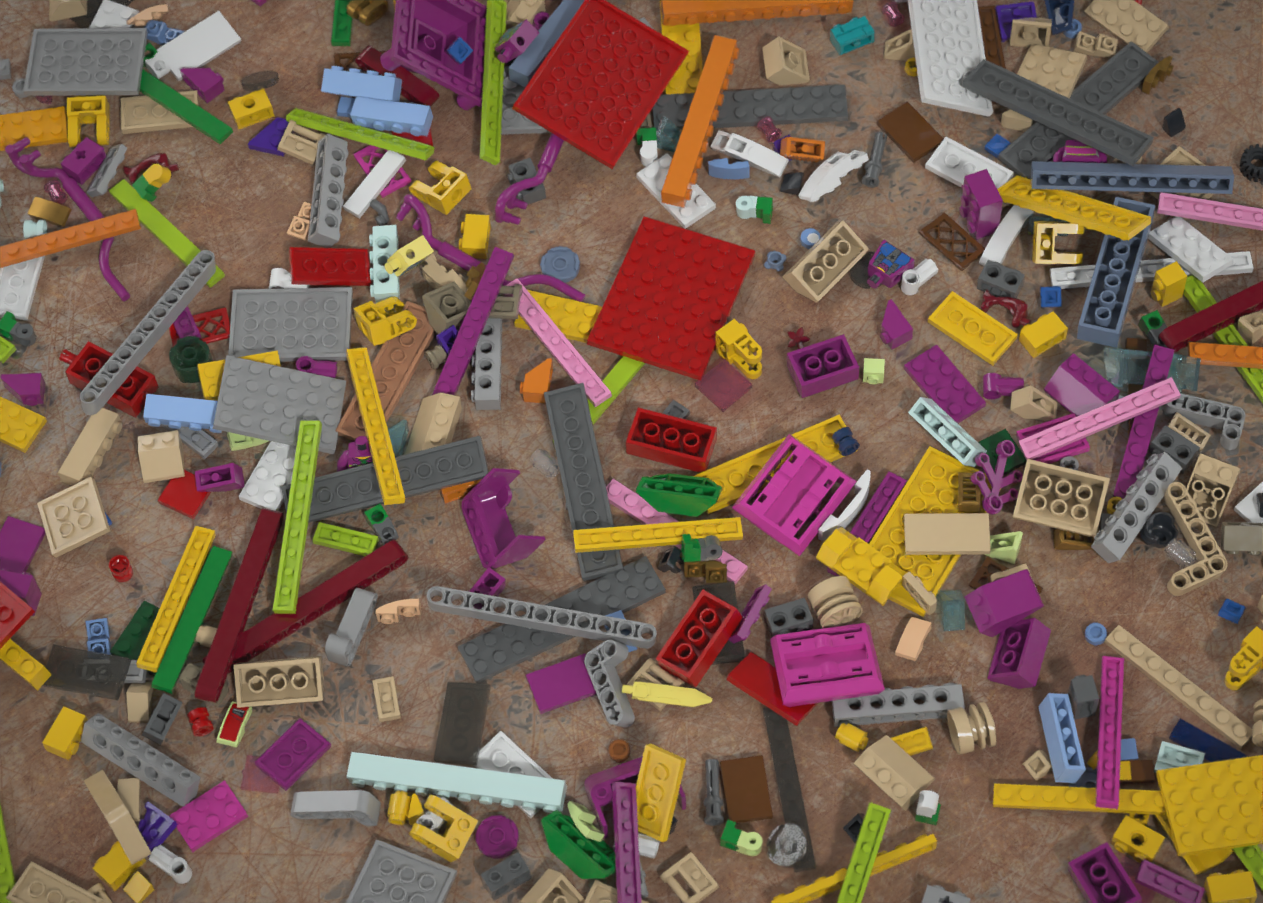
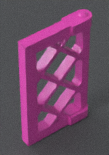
[353,145,412,198]

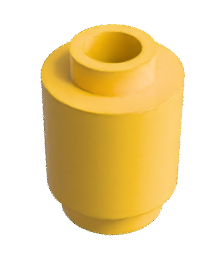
[835,723,869,752]
[387,791,412,825]

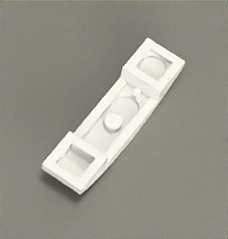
[979,205,1034,266]
[818,469,871,541]

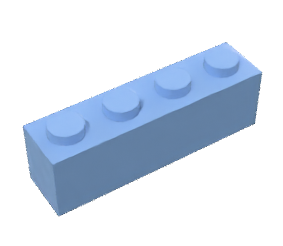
[321,66,402,102]
[350,96,433,136]
[143,394,222,433]
[1038,693,1086,783]

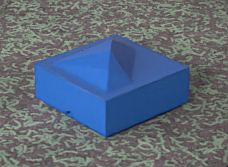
[446,37,473,64]
[984,134,1011,159]
[1040,287,1062,308]
[1218,598,1246,624]

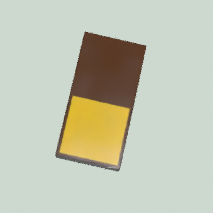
[1119,759,1155,784]

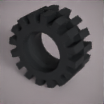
[1239,144,1263,182]

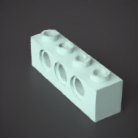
[369,225,400,303]
[908,397,987,467]

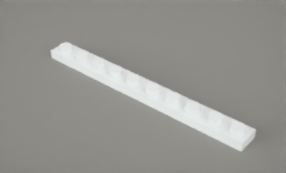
[1050,251,1253,289]

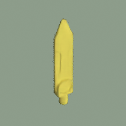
[622,682,712,707]

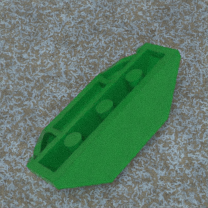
[636,473,722,517]
[541,810,616,879]

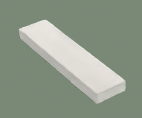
[343,150,406,218]

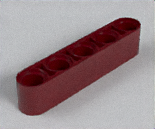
[355,45,440,107]

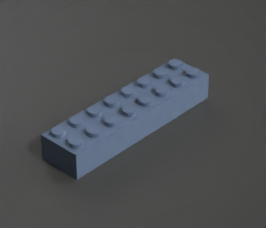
[1077,197,1155,348]

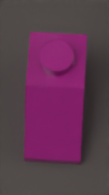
[180,68,225,103]
[880,299,913,350]
[1,373,45,406]
[195,463,244,492]

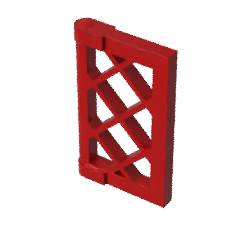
[169,307,230,352]

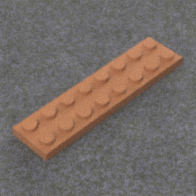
[335,301,436,441]

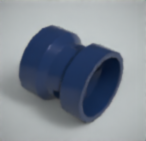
[832,427,860,456]

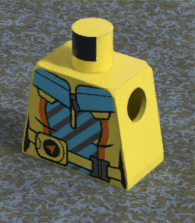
[385,235,434,277]

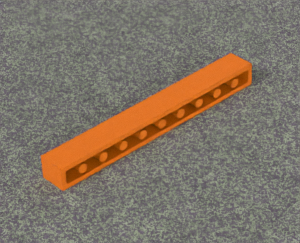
[661,0,853,26]
[661,35,740,208]

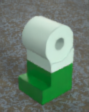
[736,196,773,224]

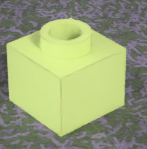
[863,358,885,384]

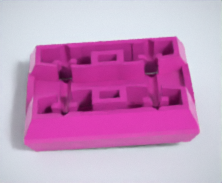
[732,434,857,557]
[770,623,884,707]

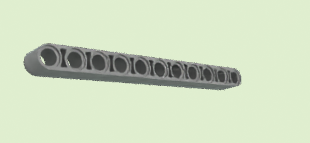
[80,250,216,415]
[427,586,657,649]

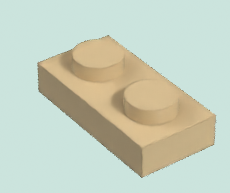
[902,571,937,615]
[372,676,401,722]

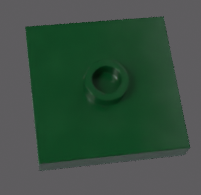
[978,428,1027,475]

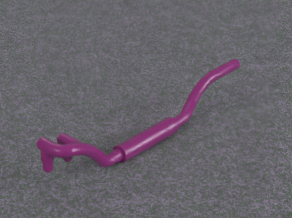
[495,133,564,225]
[5,137,130,301]
[396,194,586,302]

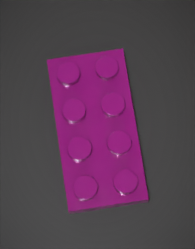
[904,345,986,423]

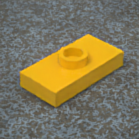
[891,727,933,756]

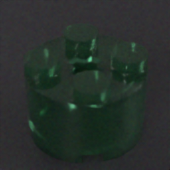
[169,336,213,383]

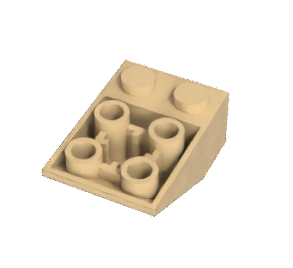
[1181,453,1241,527]

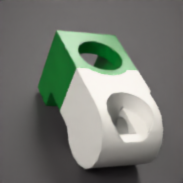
[143,43,171,79]
[637,128,658,167]
[915,790,941,826]

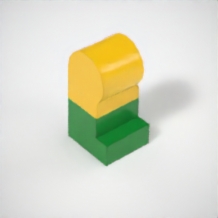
[132,164,171,202]

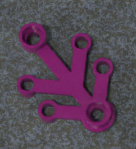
[971,440,1023,515]

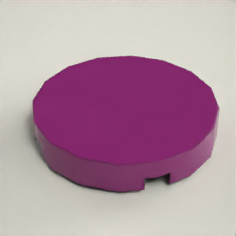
[475,815,519,859]

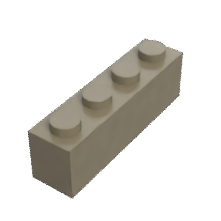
[1221,522,1263,555]

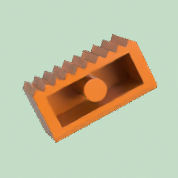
[780,137,825,163]

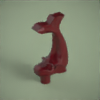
[123,153,179,185]
[981,289,1031,328]

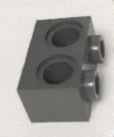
[507,158,546,205]
[977,260,1025,298]
[1149,425,1200,474]
[764,598,813,638]
[1068,675,1099,720]
[141,693,183,745]
[480,852,532,901]

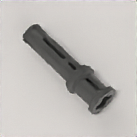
[862,132,887,188]
[704,759,724,826]

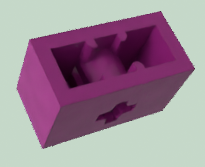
[61,137,106,185]
[469,567,506,609]

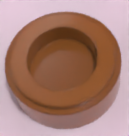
[609,739,630,762]

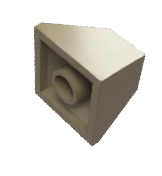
[422,281,472,334]

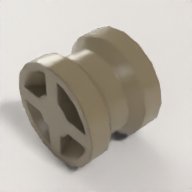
[425,344,448,370]

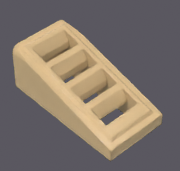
[1166,412,1211,452]

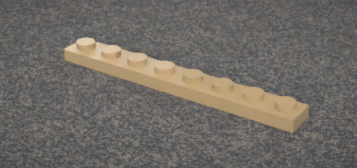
[1104,625,1252,750]

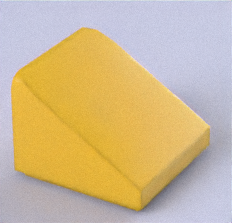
[408,794,425,825]
[123,871,154,903]

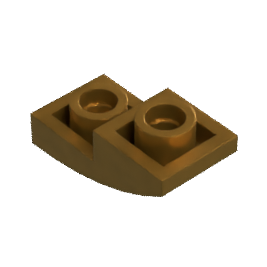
[1142,56,1174,94]
[27,197,72,227]
[464,262,485,300]
[684,560,727,583]

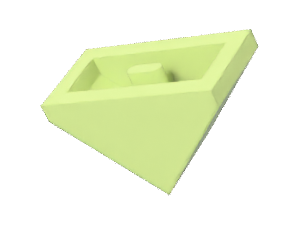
[984,531,1023,564]

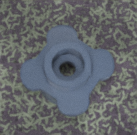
[764,251,786,271]

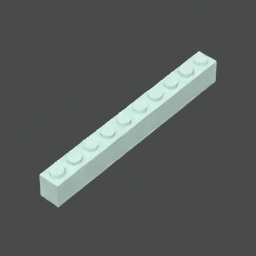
[346,752,567,813]

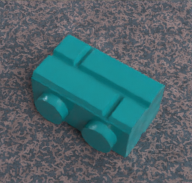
[830,16,875,56]

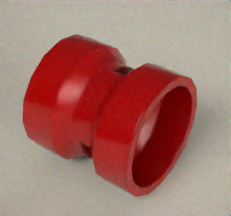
[109,555,133,583]
[187,707,214,737]

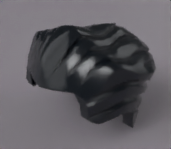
[1140,512,1178,548]

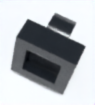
[657,547,684,574]

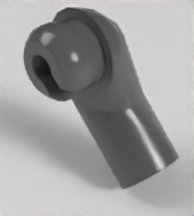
[370,199,389,226]

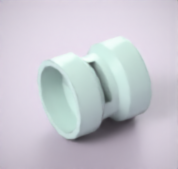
[23,220,47,239]

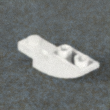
[710,130,789,177]
[799,150,869,202]

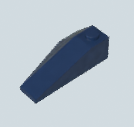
[1044,0,1074,35]

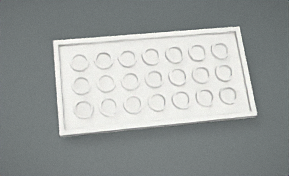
[908,0,993,117]

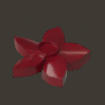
[788,327,811,349]

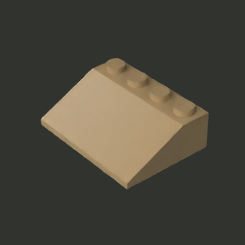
[1013,459,1110,537]

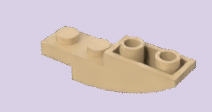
[421,253,474,301]

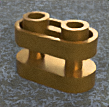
[347,0,389,26]

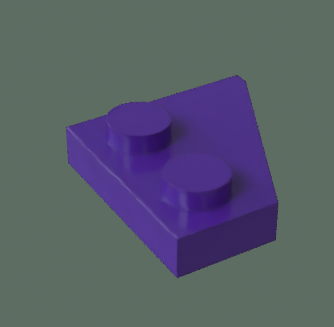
[996,1,1037,42]
[248,117,294,157]
[138,801,178,858]

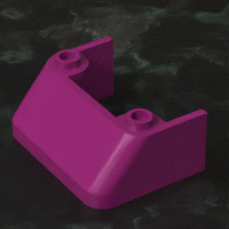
[461,468,546,569]
[584,756,686,839]

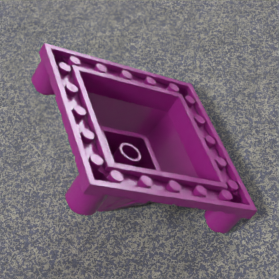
[380,0,487,111]

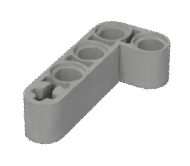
[1163,393,1245,450]
[325,588,378,667]
[584,640,635,728]
[290,790,381,826]

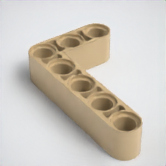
[1164,482,1227,596]
[83,770,152,865]

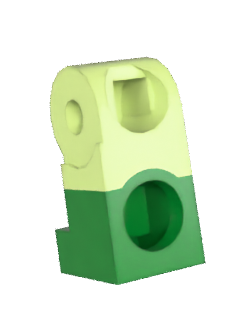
[720,820,763,856]

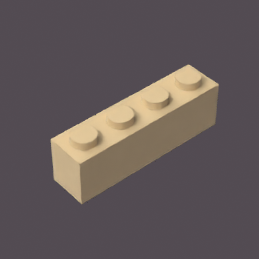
[58,408,122,486]

